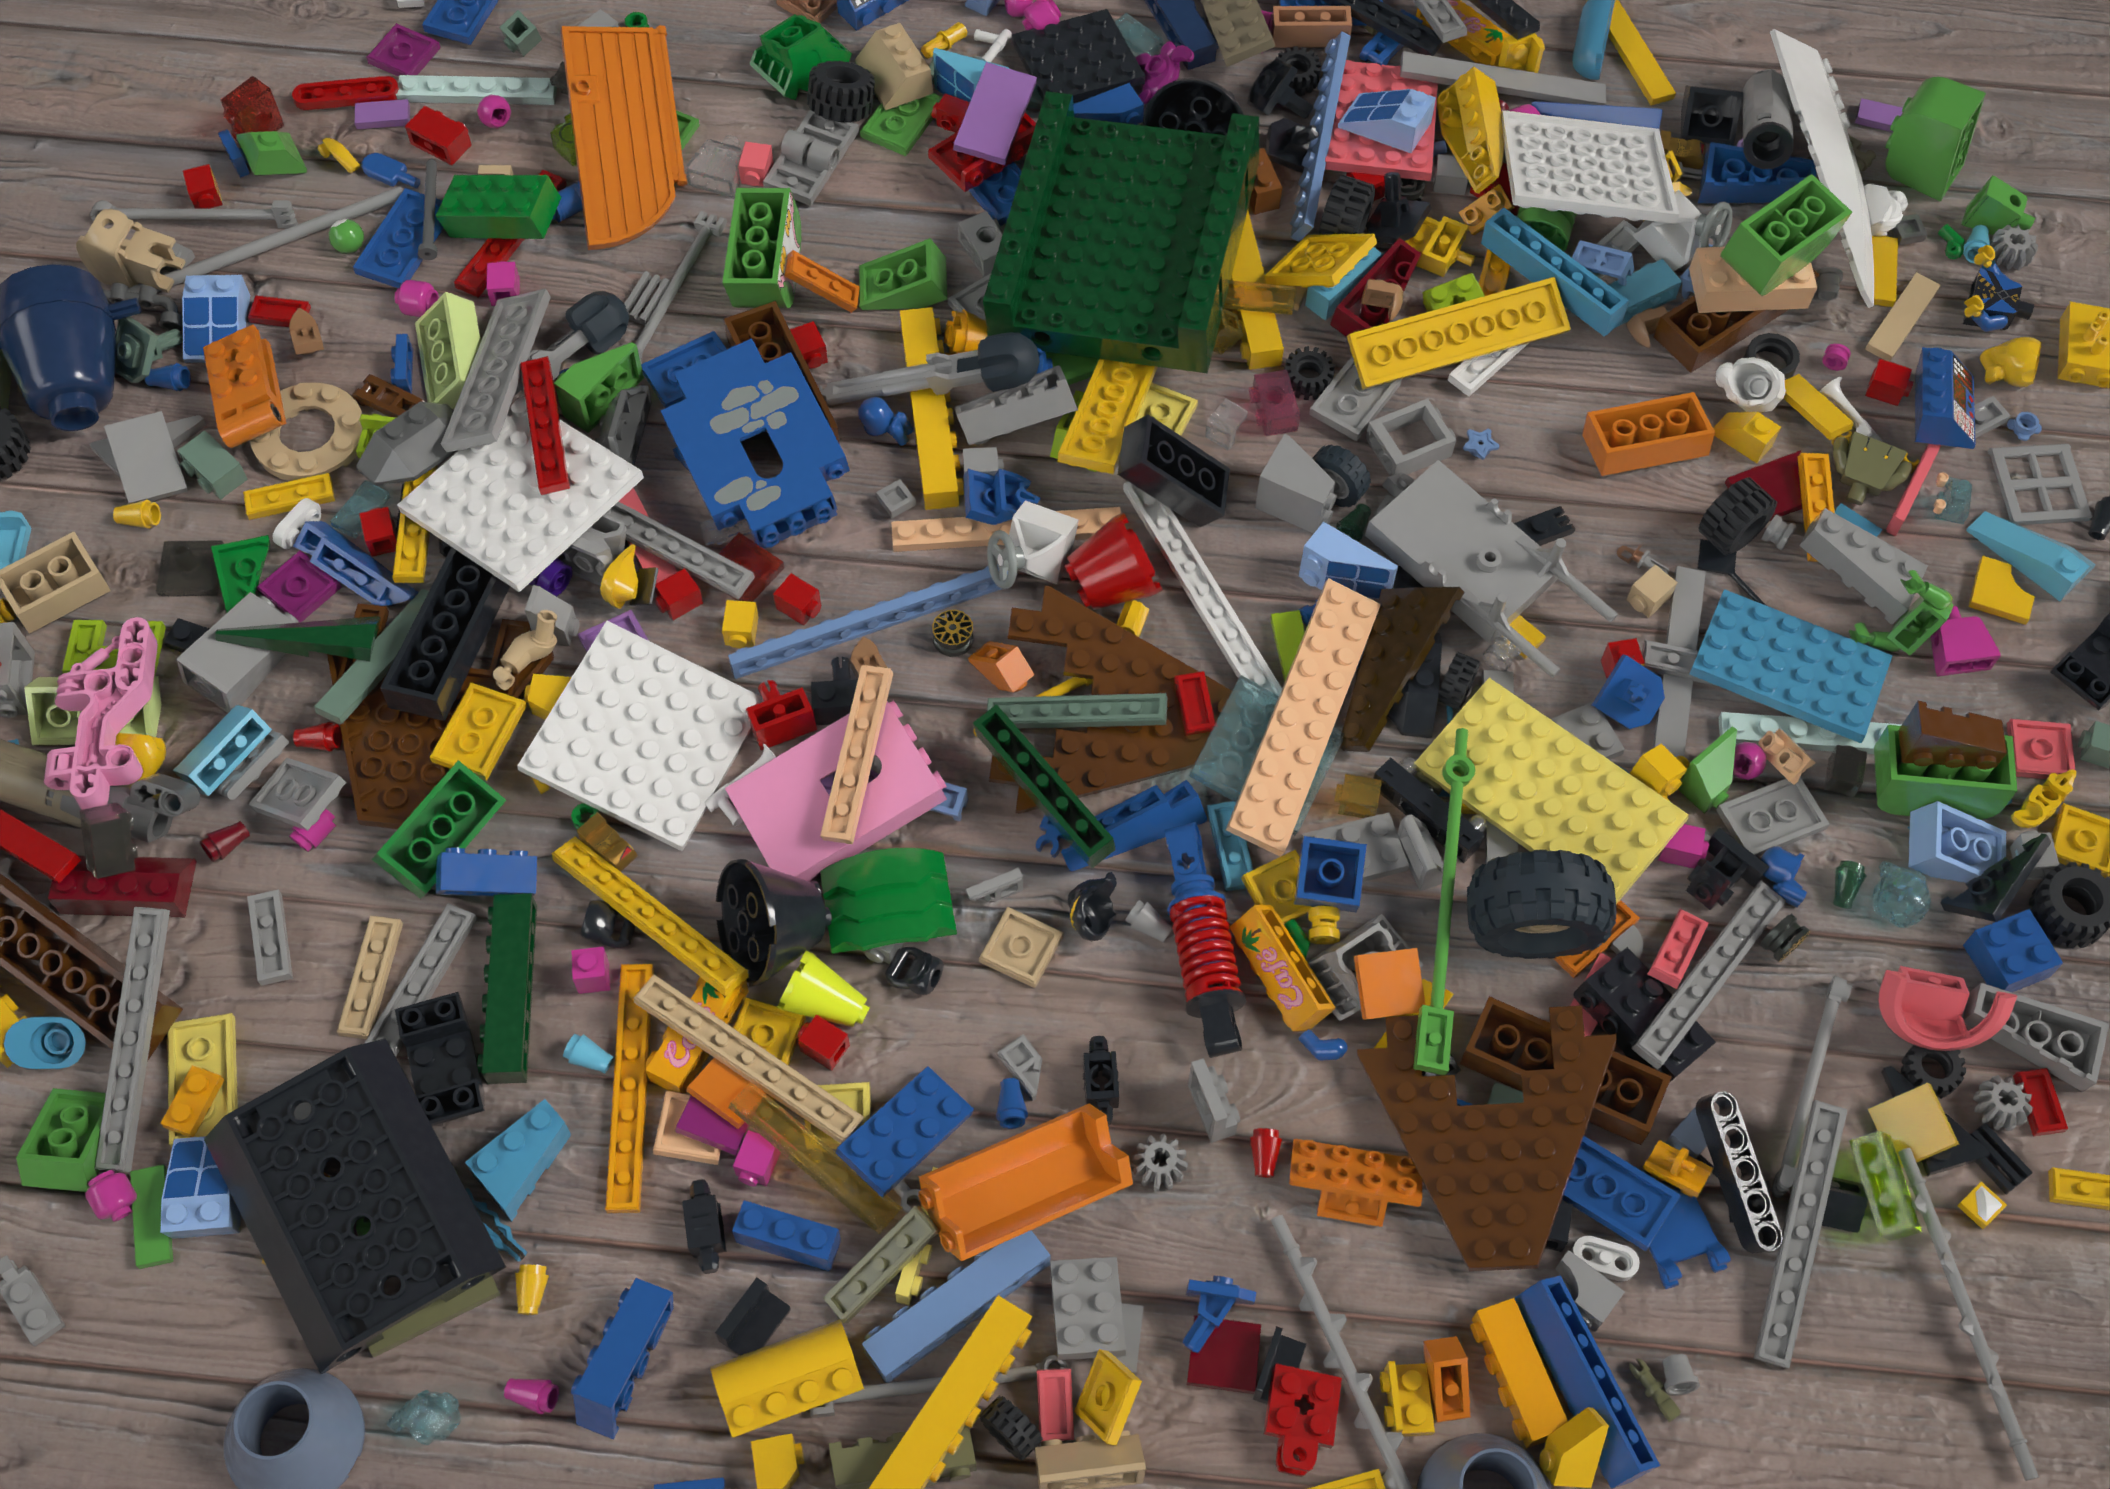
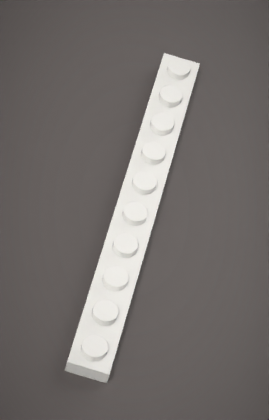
[1448,220,1640,396]
[1123,482,1282,714]

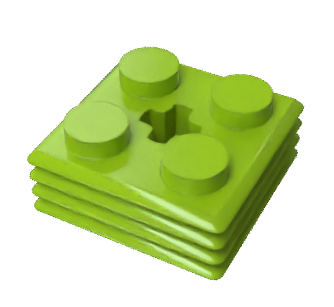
[1422,273,1485,312]

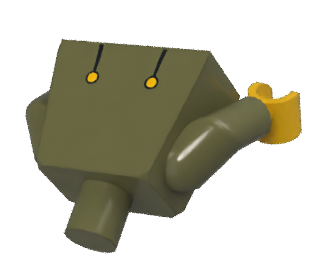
[1831,431,1920,505]

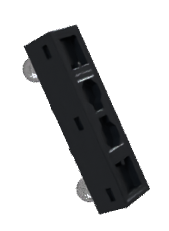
[1371,757,1487,863]

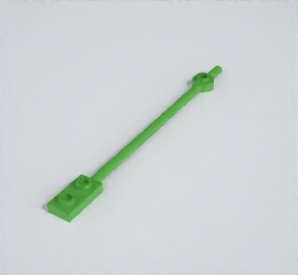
[1413,728,1475,1076]

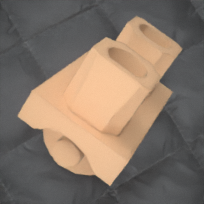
[1758,728,1816,785]

